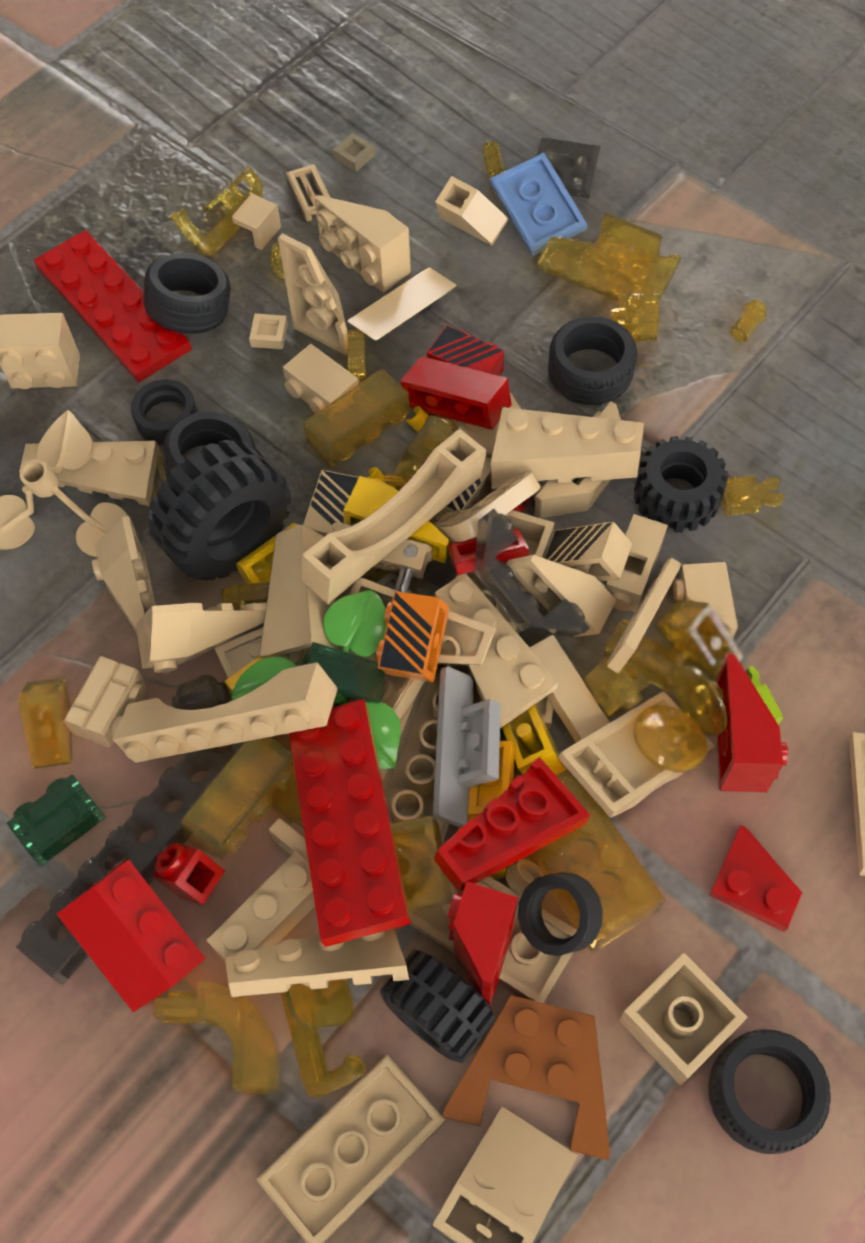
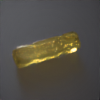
[483,140,505,192]

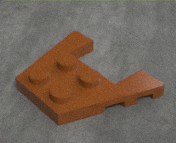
[442,995,610,1161]

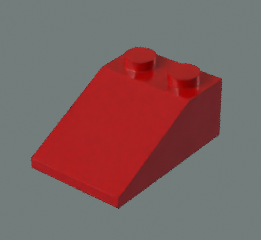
[713,654,788,793]

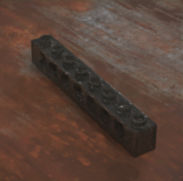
[16,737,272,986]

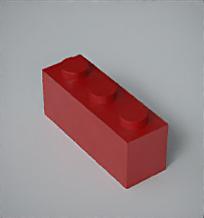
[400,356,512,430]

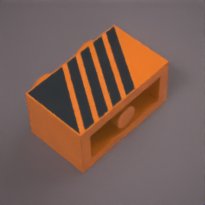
[376,591,450,683]

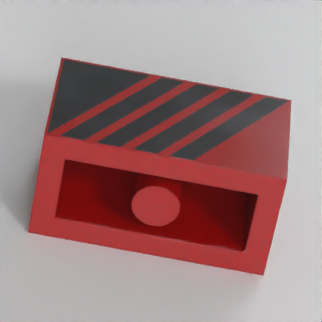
[427,325,504,376]

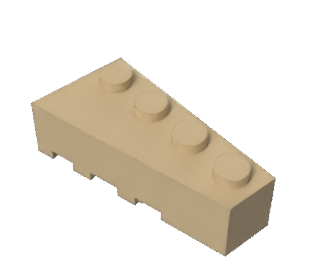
[491,407,644,489]

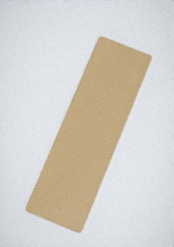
[348,267,457,341]

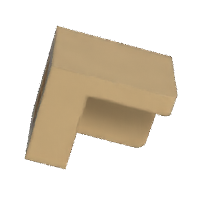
[232,193,281,250]

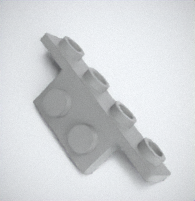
[433,666,501,827]

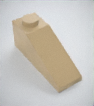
[505,555,617,637]

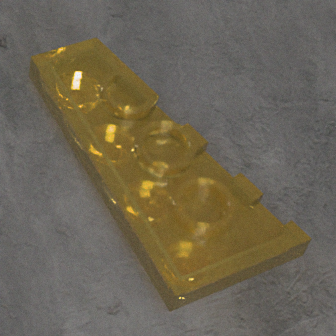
[537,237,681,315]

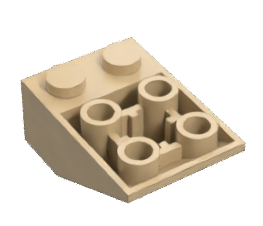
[315,195,411,293]
[432,1107,578,1243]

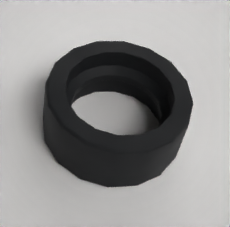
[131,379,198,445]
[518,872,603,956]

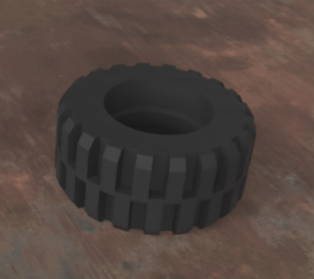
[148,440,291,581]

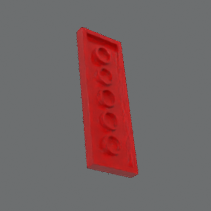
[33,230,192,383]
[289,699,411,947]

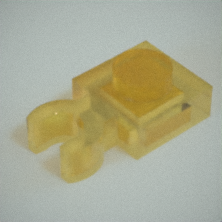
[721,476,785,516]

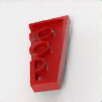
[434,757,590,892]

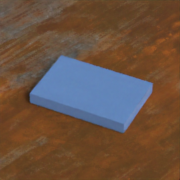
[489,153,587,257]

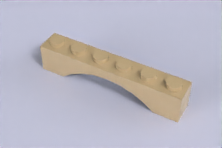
[301,429,487,604]
[112,662,338,763]

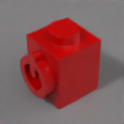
[152,843,225,905]

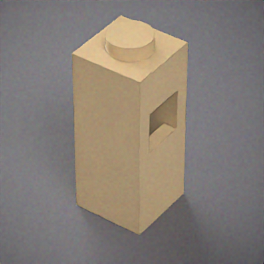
[606,514,668,612]

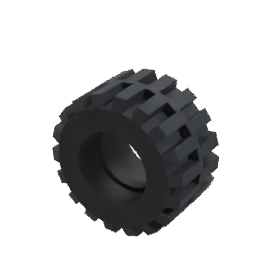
[634,436,728,533]
[380,949,496,1063]

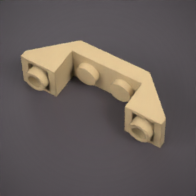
[533,401,621,518]

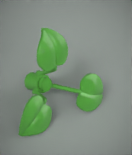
[232,590,401,770]

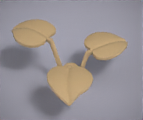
[0,410,128,558]

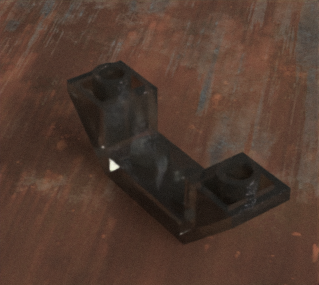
[474,508,590,637]

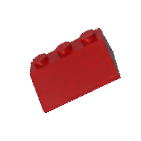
[56,859,206,1012]
[448,881,518,1007]

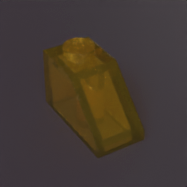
[657,600,744,680]
[17,677,72,769]

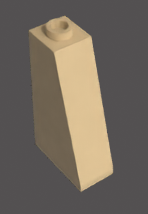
[260,525,340,666]

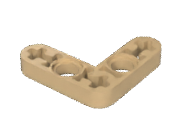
[429,470,540,542]

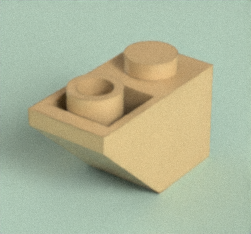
[435,176,508,246]

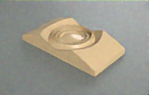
[558,691,715,818]

